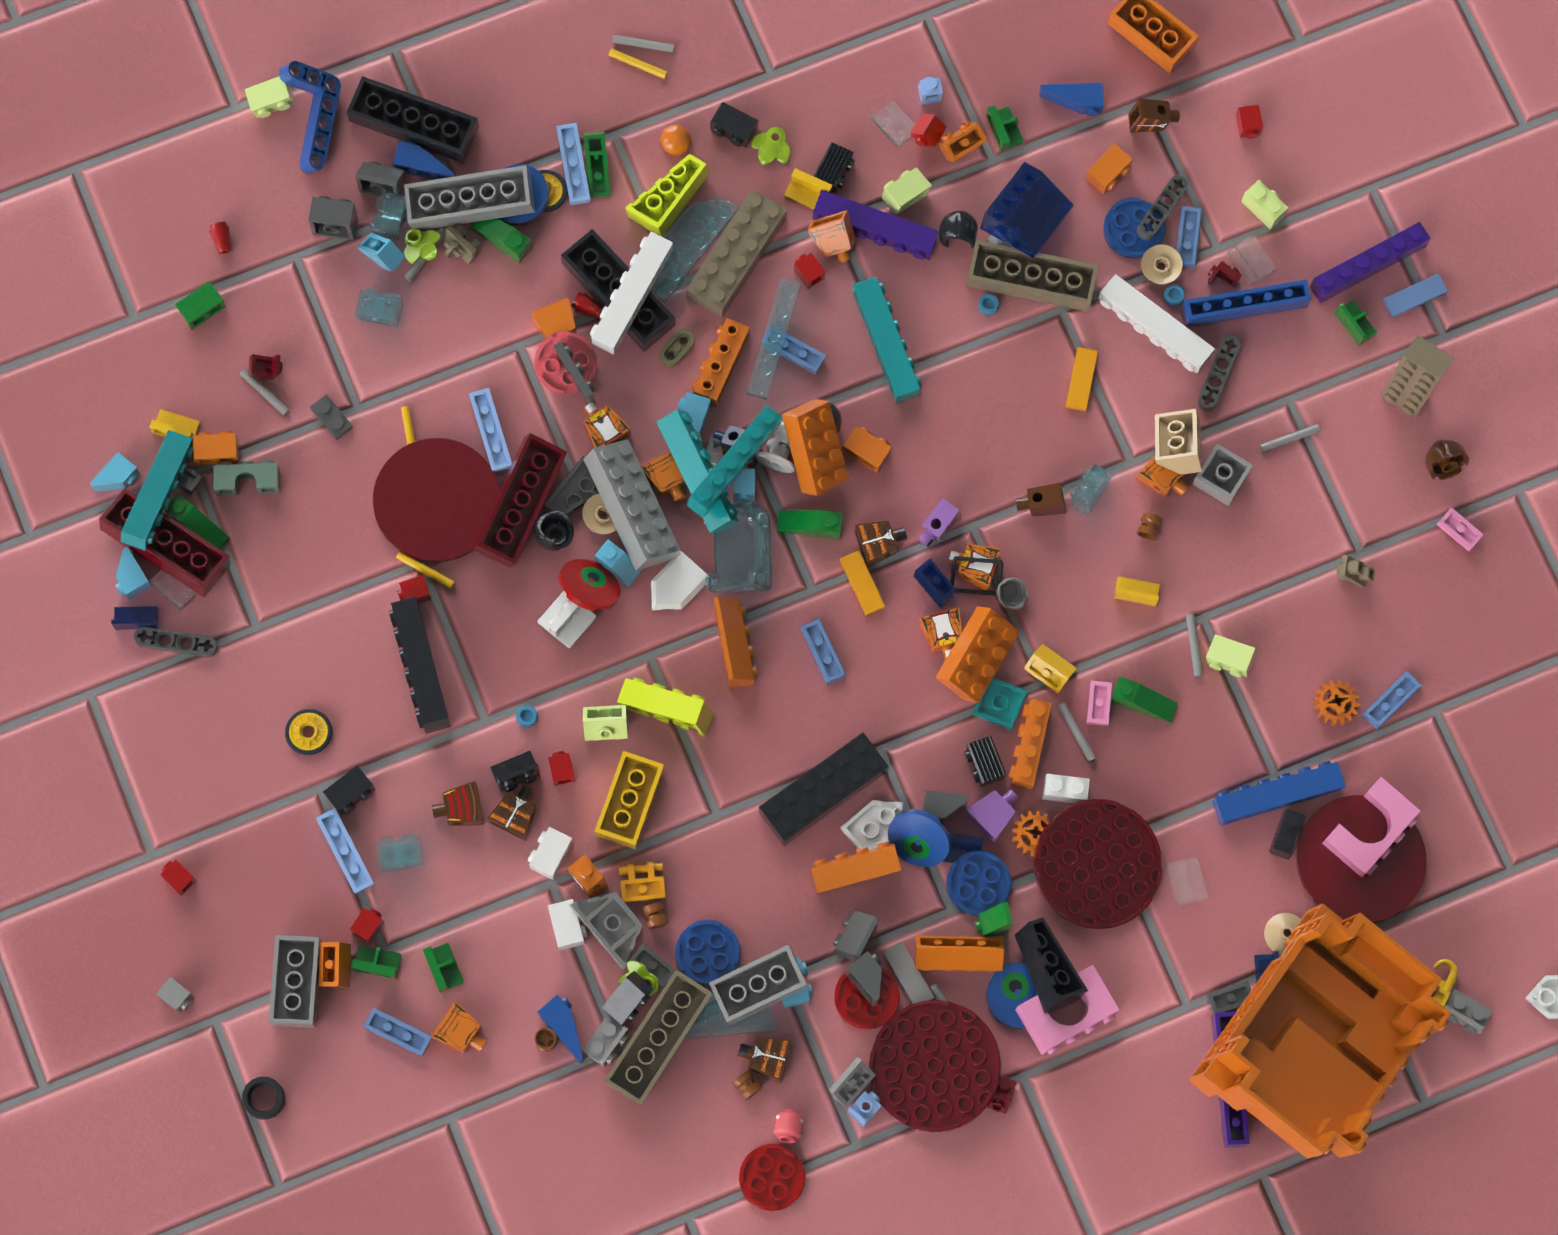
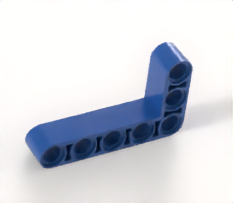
[279,61,341,174]

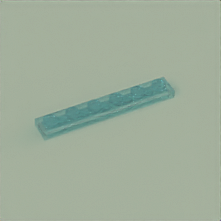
[747,277,801,400]

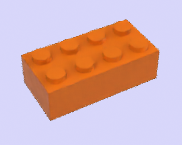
[1107,0,1199,74]
[782,399,849,496]
[935,606,1020,703]

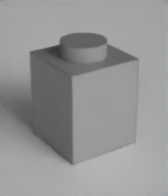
[156,977,193,1013]

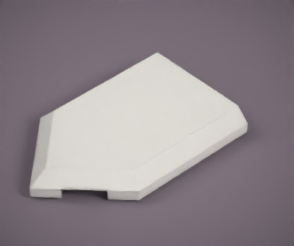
[651,551,711,611]
[840,800,903,850]
[1525,975,1558,1019]

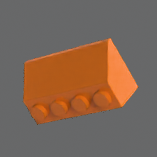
[714,597,758,689]

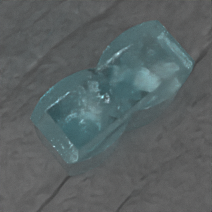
[370,191,407,240]

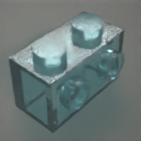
[355,289,403,327]
[1070,464,1113,516]
[376,834,424,872]

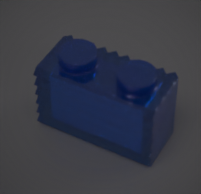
[913,559,957,608]

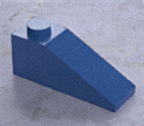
[1039,83,1104,116]
[393,141,455,180]
[537,995,584,1064]

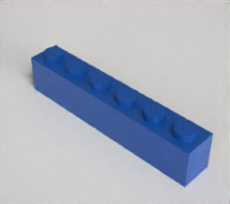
[1181,280,1311,327]
[1213,761,1346,826]

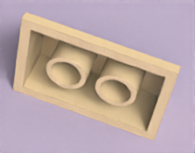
[1155,409,1202,475]

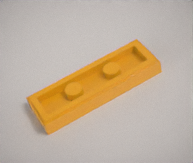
[1065,347,1098,412]
[839,550,885,617]

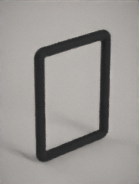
[950,556,1003,596]

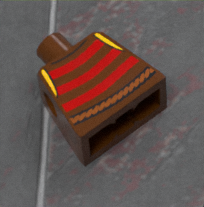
[432,781,484,826]

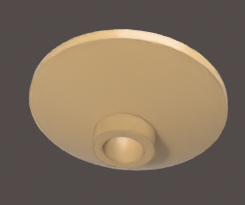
[1141,245,1183,285]
[582,494,617,535]
[1264,913,1301,955]

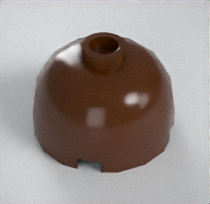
[1425,440,1469,480]

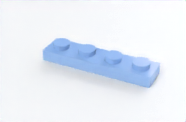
[556,123,591,205]
[469,388,512,473]
[316,808,375,895]

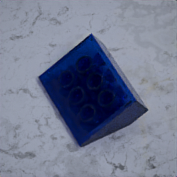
[980,162,1073,259]

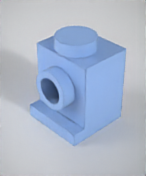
[918,77,943,105]
[847,1091,881,1127]

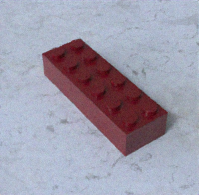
[472,433,567,568]
[99,488,230,598]

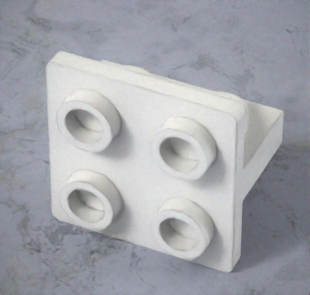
[538,591,596,648]

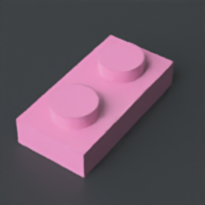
[1437,507,1484,552]
[1086,680,1112,726]

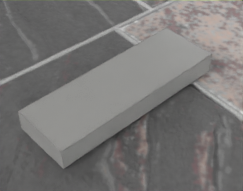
[883,941,935,1004]

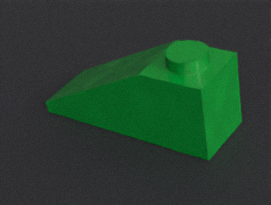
[584,131,611,197]
[470,219,532,264]
[164,493,230,549]
[777,510,843,540]
[1111,676,1177,723]
[974,902,1012,937]

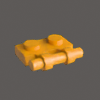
[619,861,666,903]

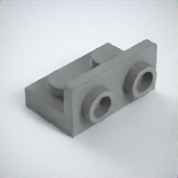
[1444,989,1493,1034]
[582,1015,629,1067]
[828,1057,875,1108]

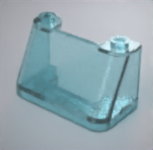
[704,501,772,593]

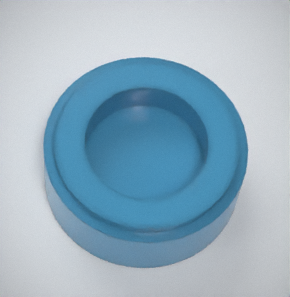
[1163,285,1185,307]
[978,294,999,316]
[516,705,538,728]

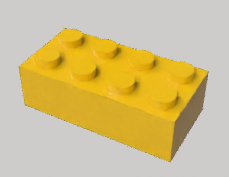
[594,751,665,850]

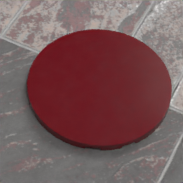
[373,438,499,562]
[1296,795,1427,923]
[1034,799,1162,929]
[869,1000,1001,1133]

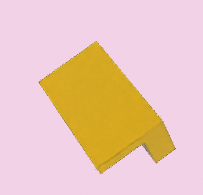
[784,168,832,210]
[149,409,201,445]
[1114,576,1160,606]
[1024,644,1077,693]

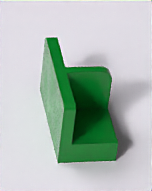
[986,105,1024,152]
[175,282,226,330]
[1335,300,1377,346]
[423,943,464,993]
[351,945,401,979]

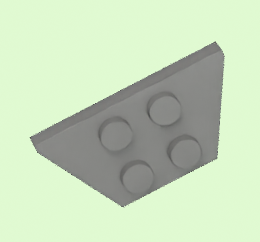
[569,892,643,969]

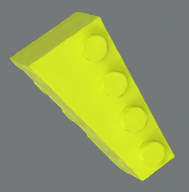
[625,154,709,237]
[617,678,714,737]

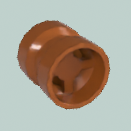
[1136,513,1163,541]
[643,902,669,929]
[534,1028,557,1052]
[732,1070,763,1101]

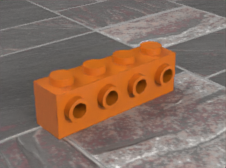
[691,318,750,407]
[1009,698,1052,790]
[811,841,902,893]
[915,935,1004,972]

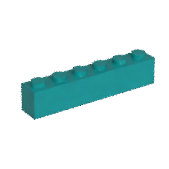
[852,277,922,403]
[687,405,783,518]
[657,409,739,534]
[121,430,194,551]

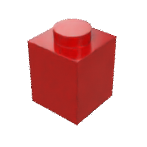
[1236,104,1263,139]
[910,114,947,147]
[794,252,826,289]
[397,575,432,604]
[548,751,575,786]
[160,859,197,896]
[350,908,384,944]

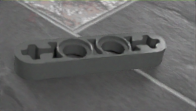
[1137,175,1188,240]
[1198,335,1240,411]
[134,627,218,657]

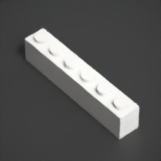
[590,232,673,355]
[1098,274,1215,373]

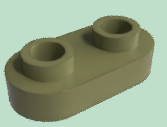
[660,329,694,367]

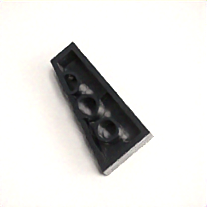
[1014,917,1088,1014]

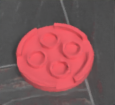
[534,331,597,394]

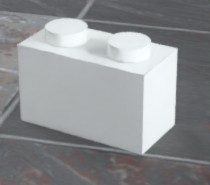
[1042,774,1090,803]
[528,827,573,880]
[548,899,587,951]

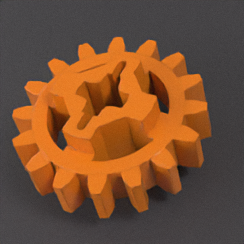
[1313,679,1360,726]
[1011,810,1049,858]

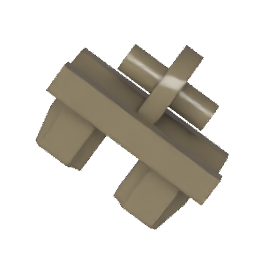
[442,225,481,264]
[1337,555,1375,587]

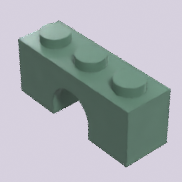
[213,460,280,496]

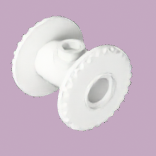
[756,421,795,473]

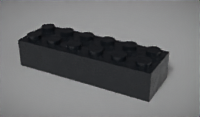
[347,76,479,163]
[561,229,676,352]
[388,596,451,734]
[758,732,889,846]

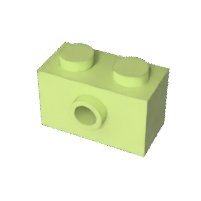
[245,77,296,118]
[881,167,932,216]
[1241,180,1288,230]
[1206,634,1256,677]
[583,705,628,741]

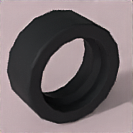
[242,1077,285,1120]

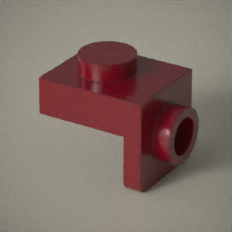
[1207,261,1242,288]
[249,354,283,380]
[987,1076,1017,1113]

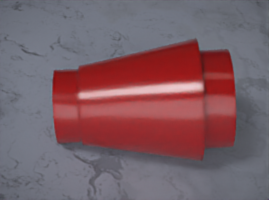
[209,221,231,254]
[571,292,603,319]

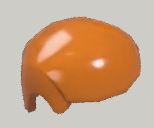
[660,124,692,156]

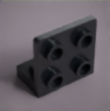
[490,751,540,792]

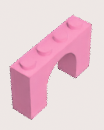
[1322,777,1420,878]
[1015,965,1119,1055]

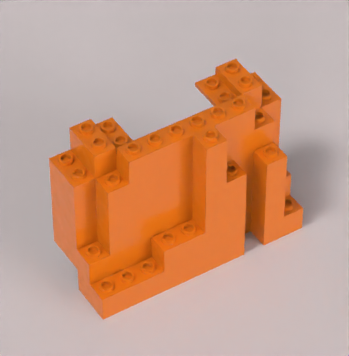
[1188,904,1451,1159]

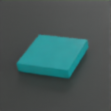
[972,677,1028,731]

